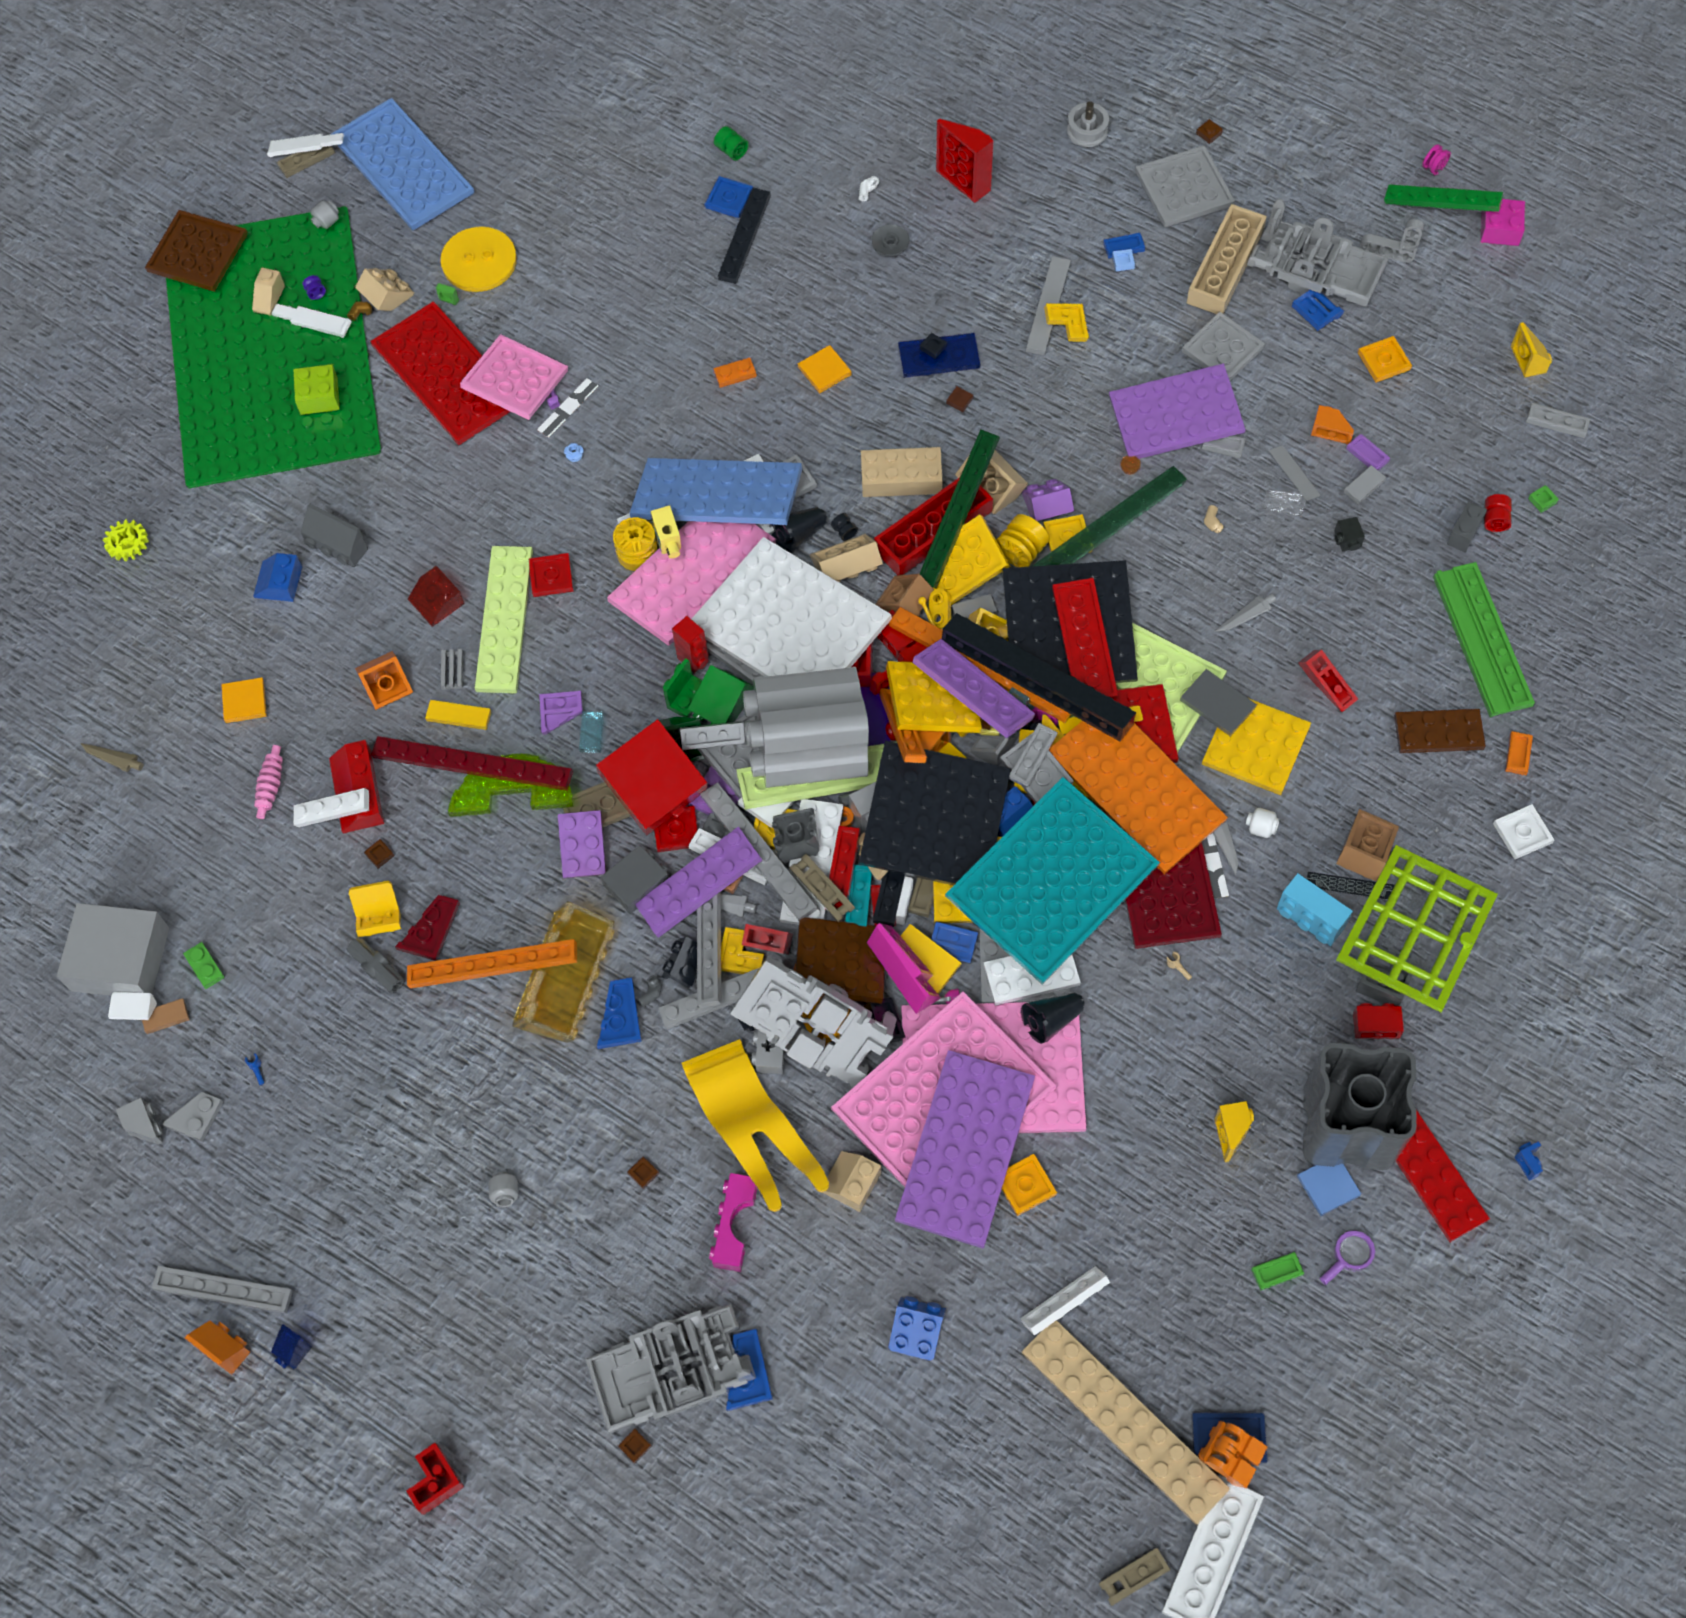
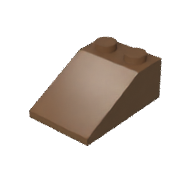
[1336,809,1399,882]

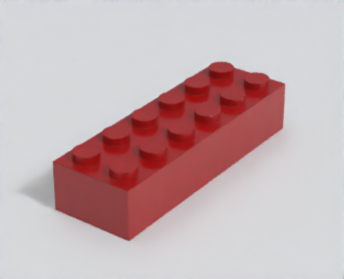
[874,477,993,576]

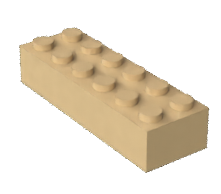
[1187,204,1267,314]

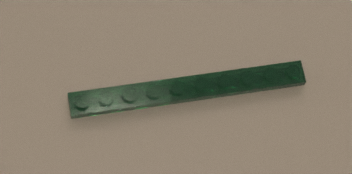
[1032,465,1187,566]

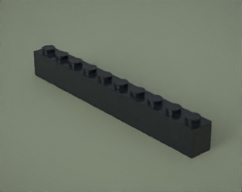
[942,613,1136,741]

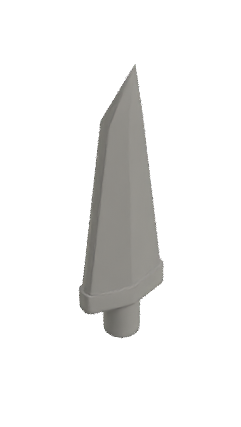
[1214,594,1276,632]
[1213,820,1238,875]
[720,894,757,917]

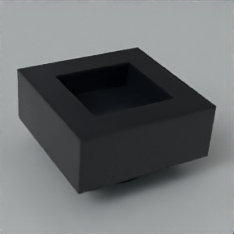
[920,332,947,359]

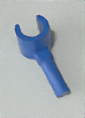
[245,1053,265,1085]

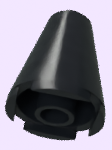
[769,507,827,553]
[1021,992,1085,1044]

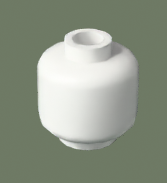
[1246,808,1280,838]

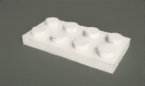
[983,955,1081,1006]

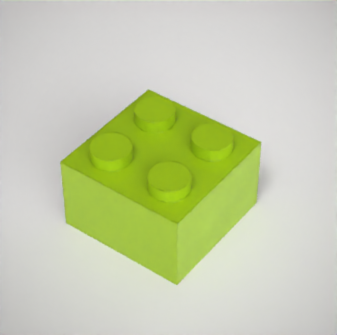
[294,364,340,415]

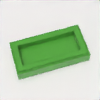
[1251,1252,1304,1291]

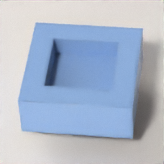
[1112,249,1135,271]

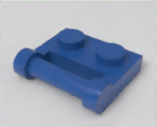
[1292,290,1344,331]

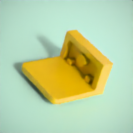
[349,881,401,937]

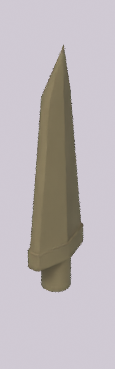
[80,743,143,772]

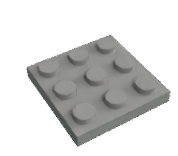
[1182,312,1265,381]

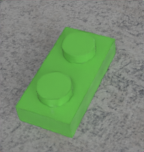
[183,942,225,989]

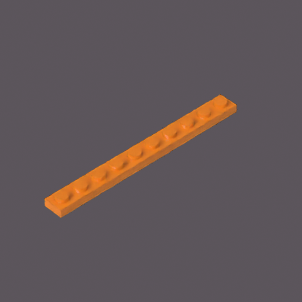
[889,607,1071,723]

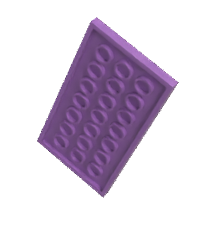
[895,1050,1035,1249]

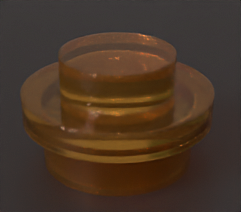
[1120,456,1141,475]

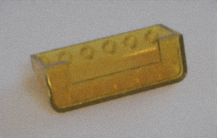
[512,901,615,1043]

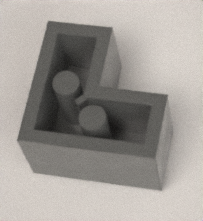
[1356,954,1418,1006]

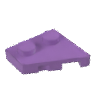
[539,691,583,735]

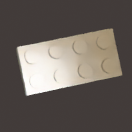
[861,447,942,497]

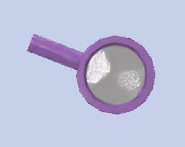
[1320,1231,1375,1285]

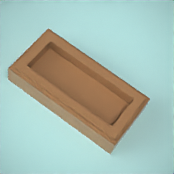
[142,998,190,1034]

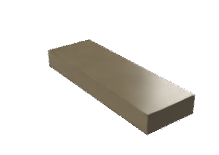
[277,146,335,178]

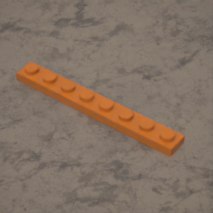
[407,939,577,989]

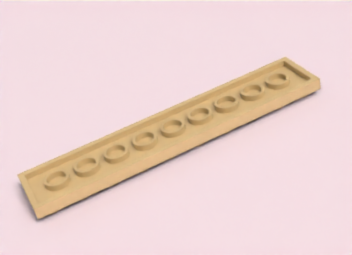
[1022,1320,1230,1525]

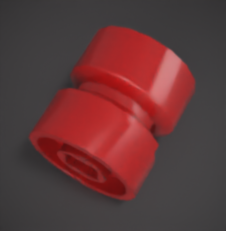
[1484,494,1512,532]

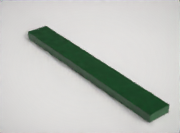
[919,429,1000,589]

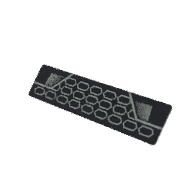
[1307,872,1395,900]

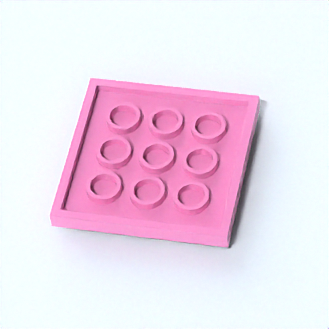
[461,334,568,420]

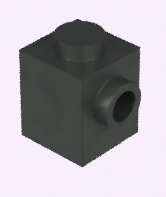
[1334,517,1365,552]

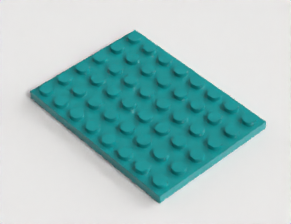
[945,777,1160,985]

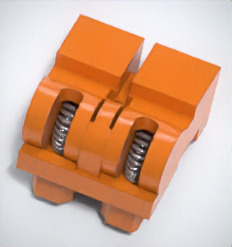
[1198,1421,1268,1489]

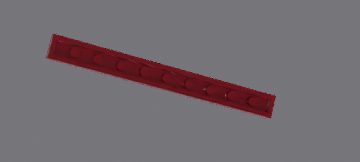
[371,736,573,791]

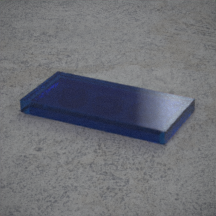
[898,333,981,378]

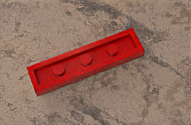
[824,826,861,909]

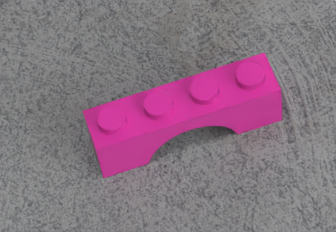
[709,1173,757,1272]

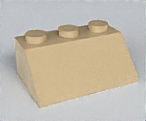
[955,450,1028,514]
[810,534,883,583]

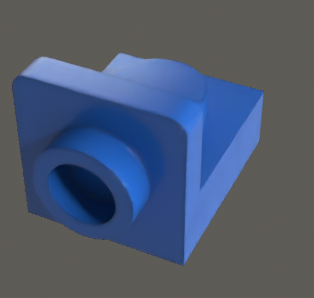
[1514,1142,1543,1181]

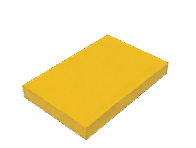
[900,924,962,994]

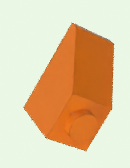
[1311,405,1354,444]

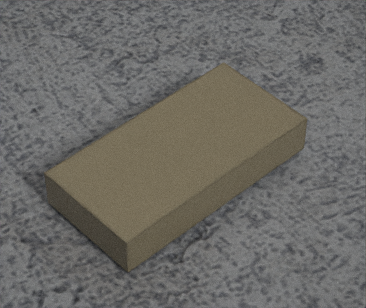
[908,878,933,918]

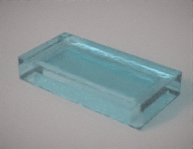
[579,712,604,753]

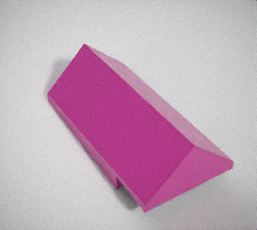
[867,923,941,1014]

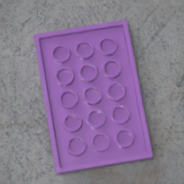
[1109,363,1245,461]

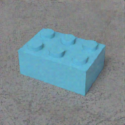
[1277,873,1353,946]

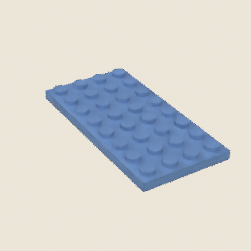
[331,98,474,231]
[630,458,802,525]

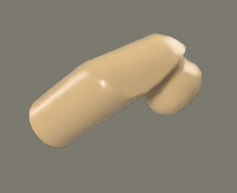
[1204,505,1223,533]

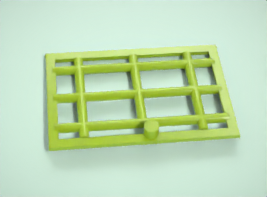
[1336,845,1498,1013]

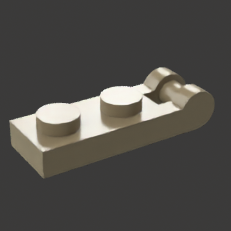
[1099,1548,1170,1606]

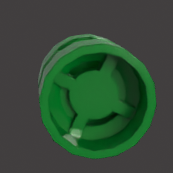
[714,126,749,161]

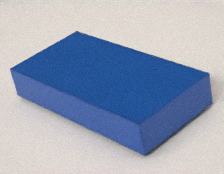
[1103,233,1145,259]

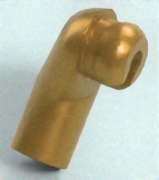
[347,302,372,321]

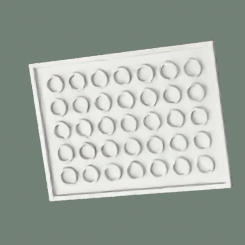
[692,537,892,677]

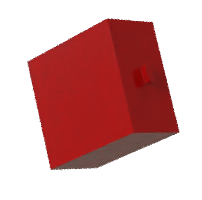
[596,719,707,836]

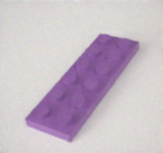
[912,639,1035,738]
[636,827,762,938]

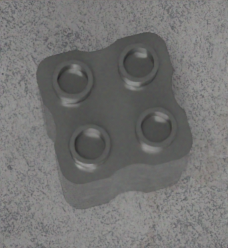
[1303,1043,1416,1171]

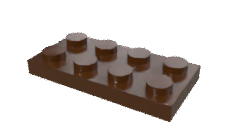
[1394,709,1486,753]

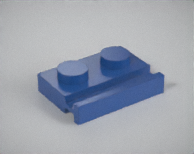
[931,922,979,964]

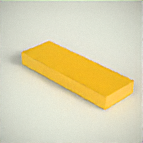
[425,700,491,730]

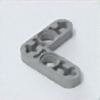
[1360,219,1424,263]

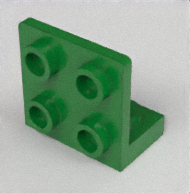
[663,658,702,717]

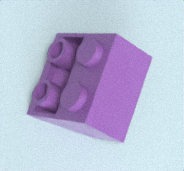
[1022,479,1074,521]

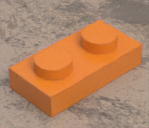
[713,357,757,388]

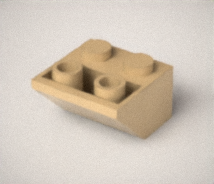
[355,268,414,311]

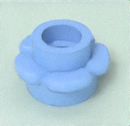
[564,443,583,462]

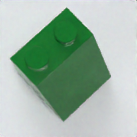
[688,665,754,725]

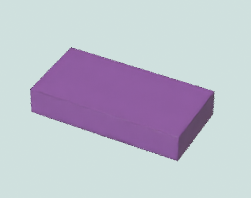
[1346,434,1390,471]

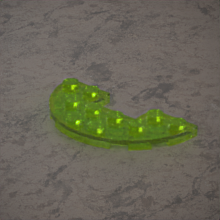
[448,753,574,817]

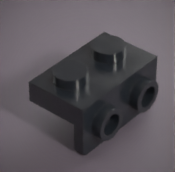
[662,936,697,988]

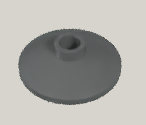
[871,224,909,256]

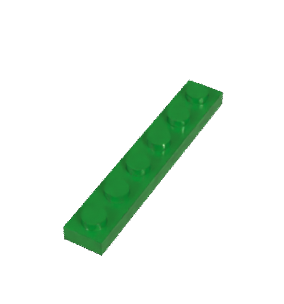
[1384,184,1503,212]

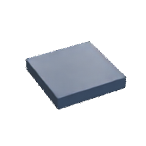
[1297,1164,1361,1216]

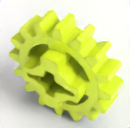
[103,519,149,562]

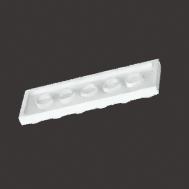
[780,799,843,925]
[1161,1475,1264,1618]

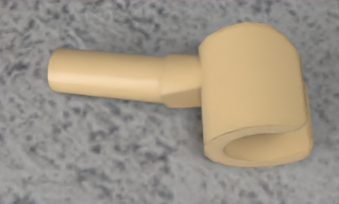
[1167,952,1192,981]

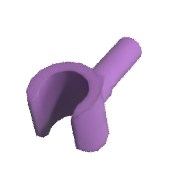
[547,389,560,410]

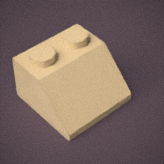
[822,1151,881,1212]

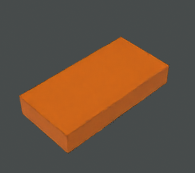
[1505,731,1533,775]

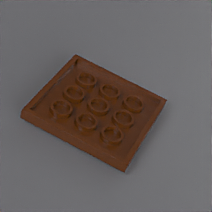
[145,210,248,292]
[796,917,884,1004]

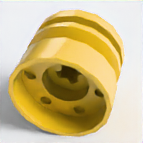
[996,514,1049,567]
[613,517,658,571]

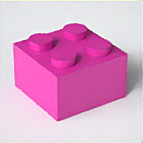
[1480,199,1525,246]

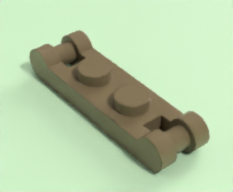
[789,854,855,922]

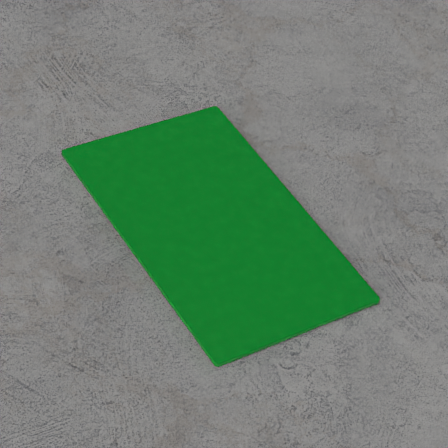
[166,206,381,488]

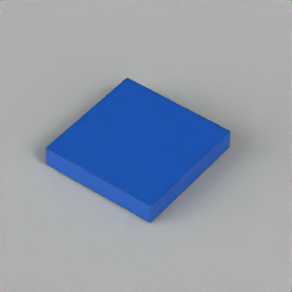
[705,176,753,219]

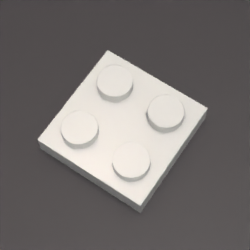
[1493,804,1554,859]

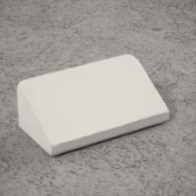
[108,992,157,1020]

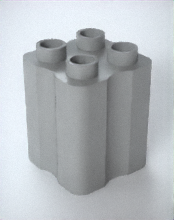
[743,667,868,788]

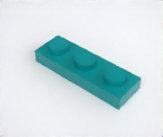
[845,865,872,927]

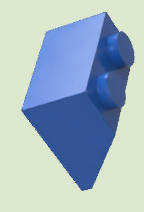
[253,553,302,602]
[997,786,1033,837]

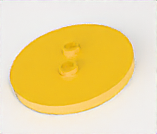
[441,227,517,292]

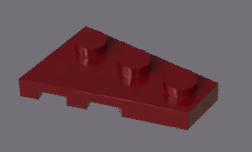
[395,895,460,961]

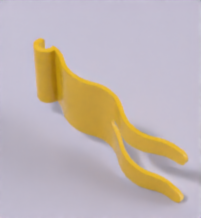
[681,1039,829,1212]

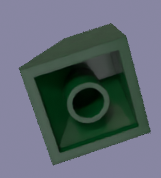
[659,716,705,762]

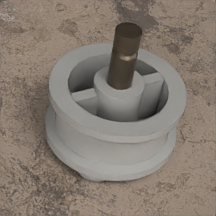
[1067,102,1109,147]

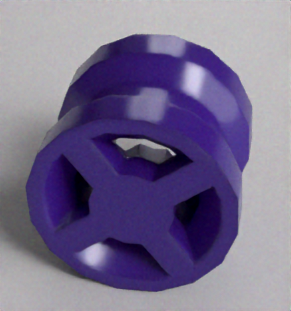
[302,275,326,300]

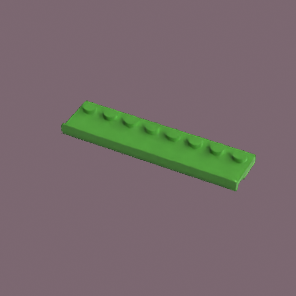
[1433,562,1535,718]

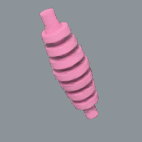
[254,745,283,819]

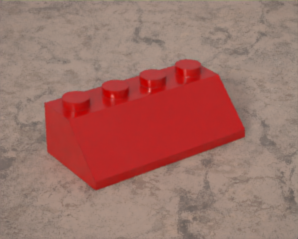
[329,740,384,834]

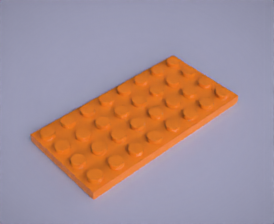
[1049,721,1228,875]

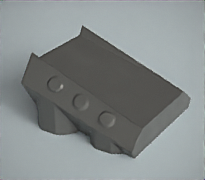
[772,808,820,863]

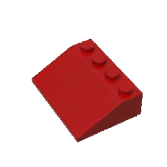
[936,118,993,203]

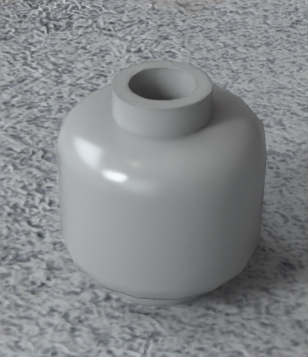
[311,200,339,229]
[488,1172,519,1207]

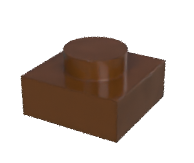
[1196,119,1223,144]

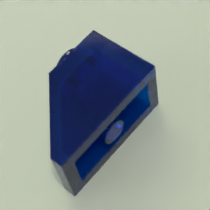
[271,1324,312,1370]

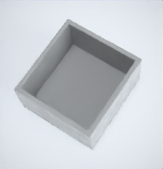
[57,903,169,996]

